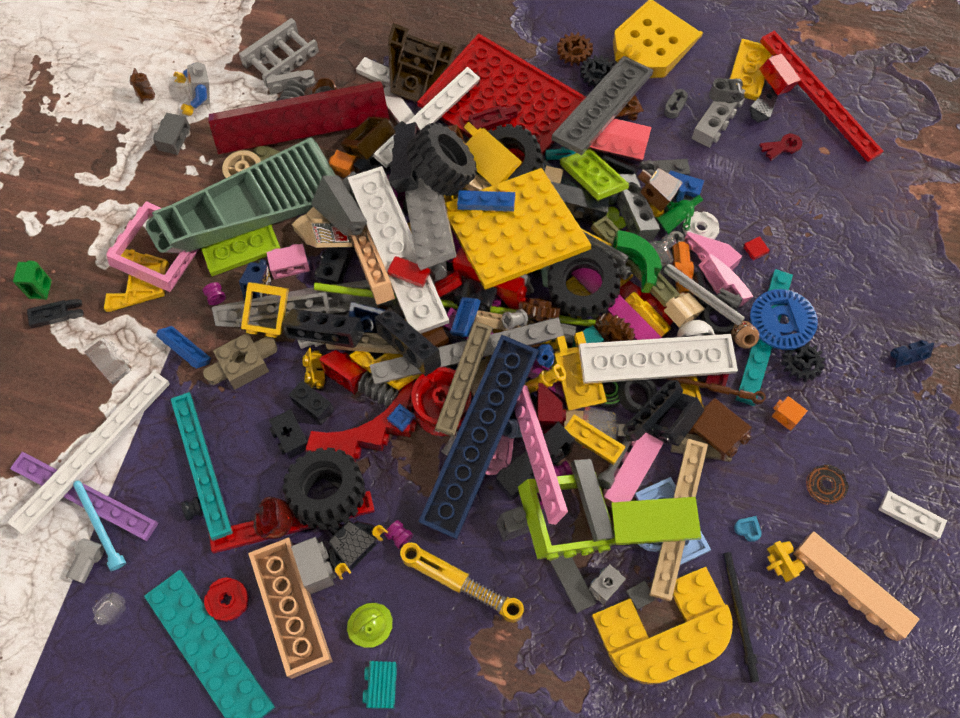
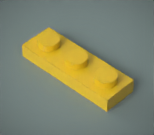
[565,414,625,465]

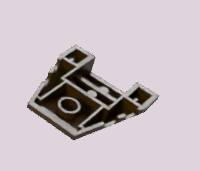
[388,23,457,103]

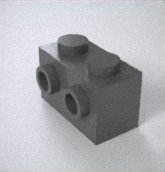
[153,112,191,155]

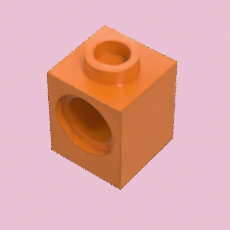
[772,396,808,431]

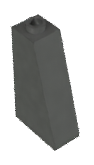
[311,176,367,236]

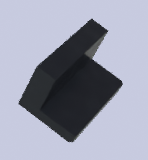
[602,153,640,175]

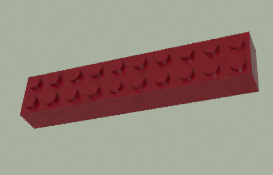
[208,81,389,154]

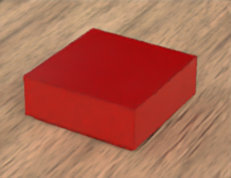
[743,236,770,261]

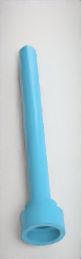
[73,480,126,571]

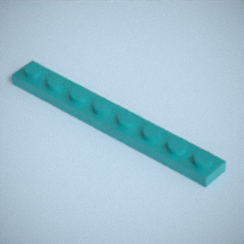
[735,269,793,406]
[171,392,233,541]

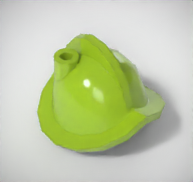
[347,603,393,648]

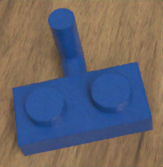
[669,170,704,202]

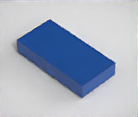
[450,297,481,337]

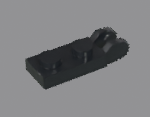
[27,299,84,329]

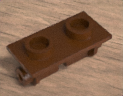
[130,68,155,104]

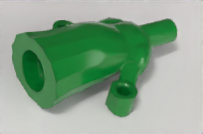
[656,195,703,235]

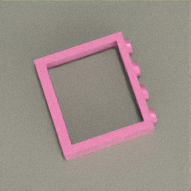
[106,202,200,292]

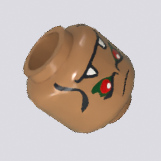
[731,321,759,349]

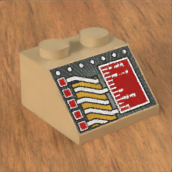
[305,218,352,248]

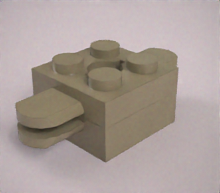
[203,333,277,390]

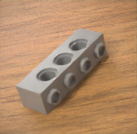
[692,89,746,148]

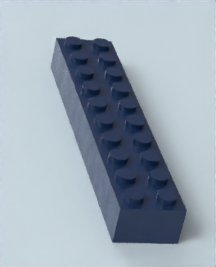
[419,334,539,539]

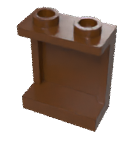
[688,398,752,461]

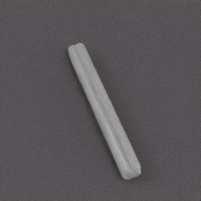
[663,264,744,325]

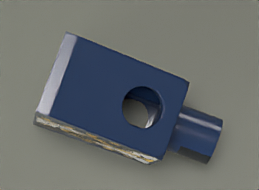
[239,259,271,300]

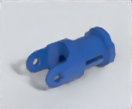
[536,344,554,368]

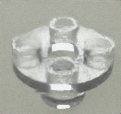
[649,234,676,267]

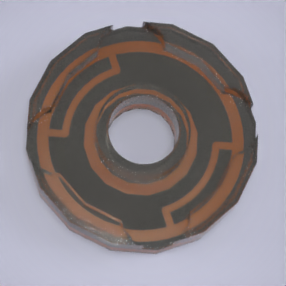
[806,464,849,505]

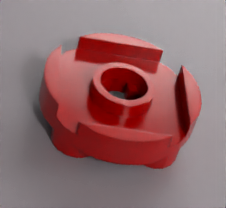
[204,577,249,622]

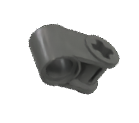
[709,78,744,102]

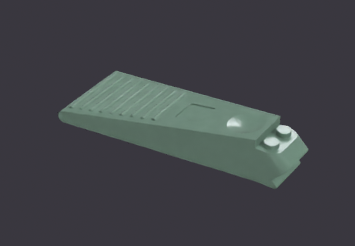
[146,137,336,253]

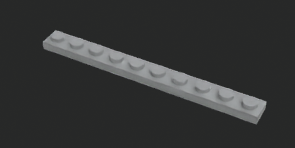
[370,317,564,385]

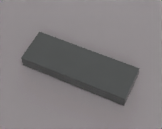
[549,555,596,614]

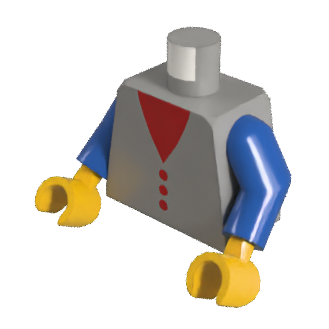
[173,62,210,116]

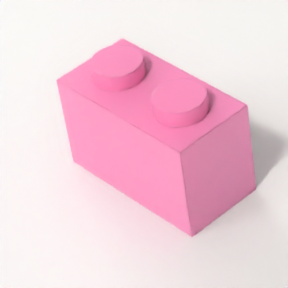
[267,244,310,280]

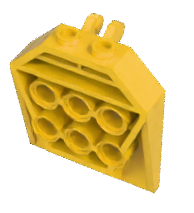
[613,0,703,78]

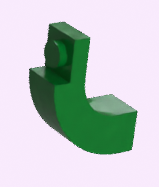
[613,230,662,293]

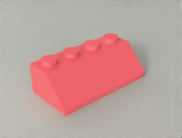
[588,119,651,162]

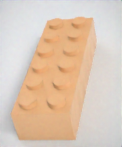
[248,537,333,679]

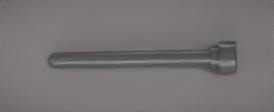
[597,416,645,489]

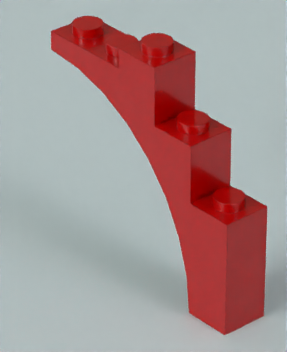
[306,379,417,462]

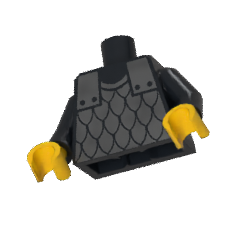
[327,521,388,580]

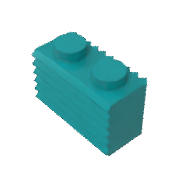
[363,661,397,710]

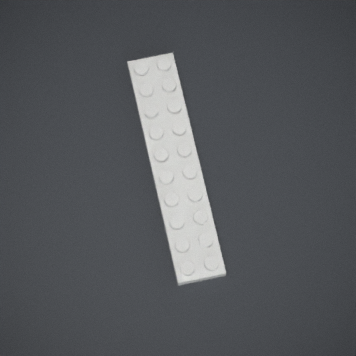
[348,166,449,334]

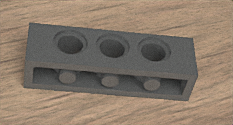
[617,174,660,241]

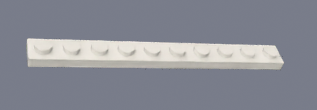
[7,371,170,536]

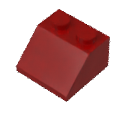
[319,350,367,395]

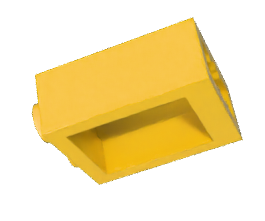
[241,282,289,338]

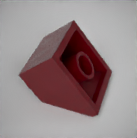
[536,383,566,434]

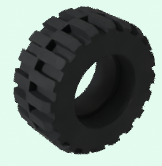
[407,123,477,196]
[477,124,544,181]
[547,244,620,320]
[282,447,366,530]

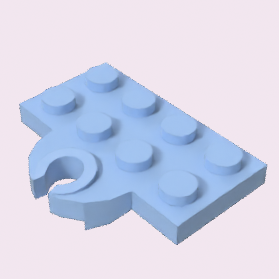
[634,477,711,565]

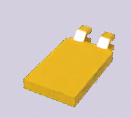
[464,122,522,186]
[554,332,607,411]

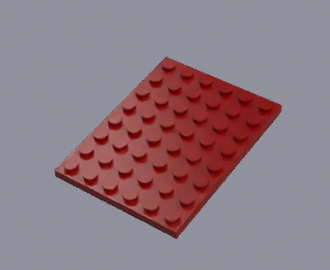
[417,33,586,168]

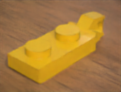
[625,292,671,337]

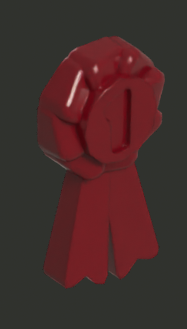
[759,133,803,161]

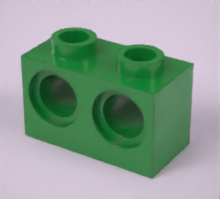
[13,260,52,300]

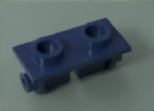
[890,340,934,368]

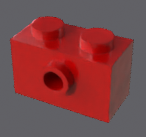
[759,54,801,95]

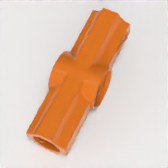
[672,242,694,295]

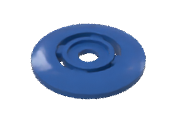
[750,289,818,350]

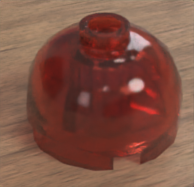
[254,496,294,539]

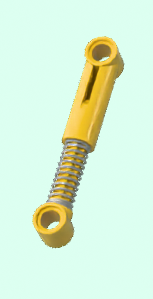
[400,542,524,623]

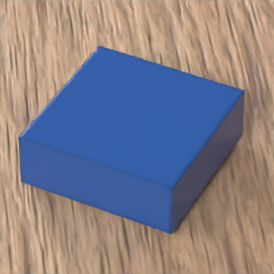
[387,404,415,432]

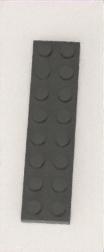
[551,56,653,155]

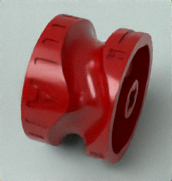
[411,367,472,437]

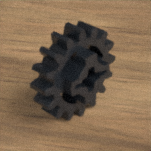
[580,55,614,88]
[781,342,825,382]

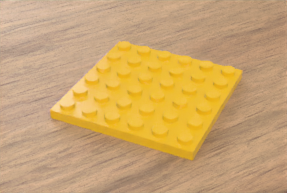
[445,168,591,290]

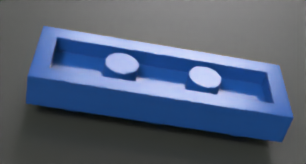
[457,190,515,211]
[156,326,212,369]

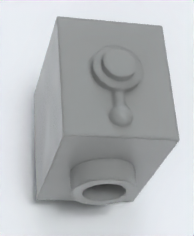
[589,564,626,605]

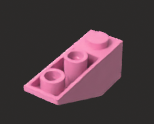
[684,232,742,270]

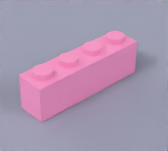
[602,433,663,508]

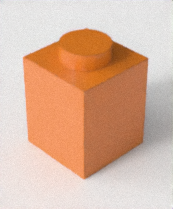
[329,150,357,178]

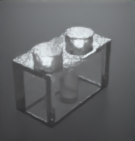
[84,338,132,385]

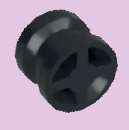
[181,496,204,521]

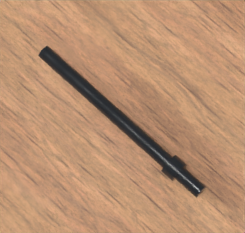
[723,552,760,683]

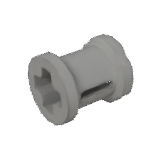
[502,309,528,330]

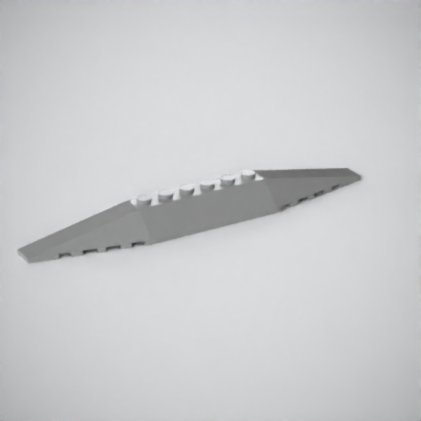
[212,270,469,328]

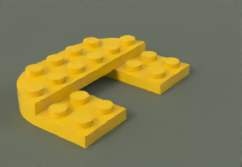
[592,567,732,685]

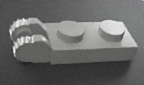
[266,69,315,94]

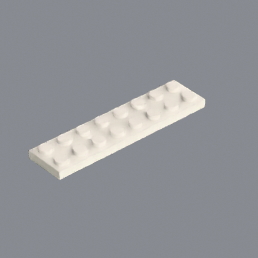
[578,334,738,384]

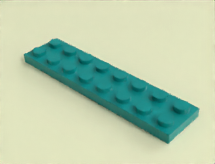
[144,570,276,718]

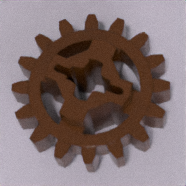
[557,32,593,66]
[518,298,560,321]
[594,313,635,342]

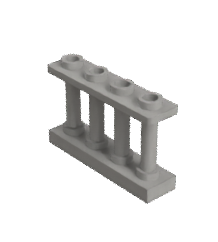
[239,18,319,88]

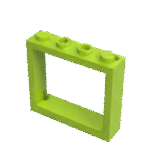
[518,472,615,561]

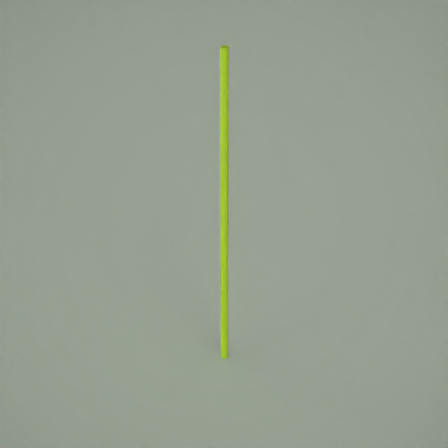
[314,283,596,327]

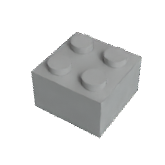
[291,537,336,594]

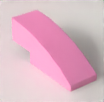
[698,254,753,307]

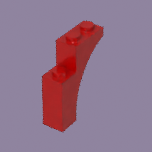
[452,248,528,310]

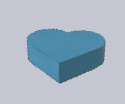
[734,516,761,542]

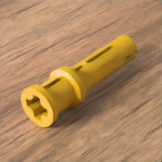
[525,364,566,394]

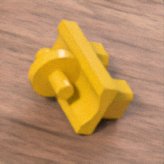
[766,541,805,582]

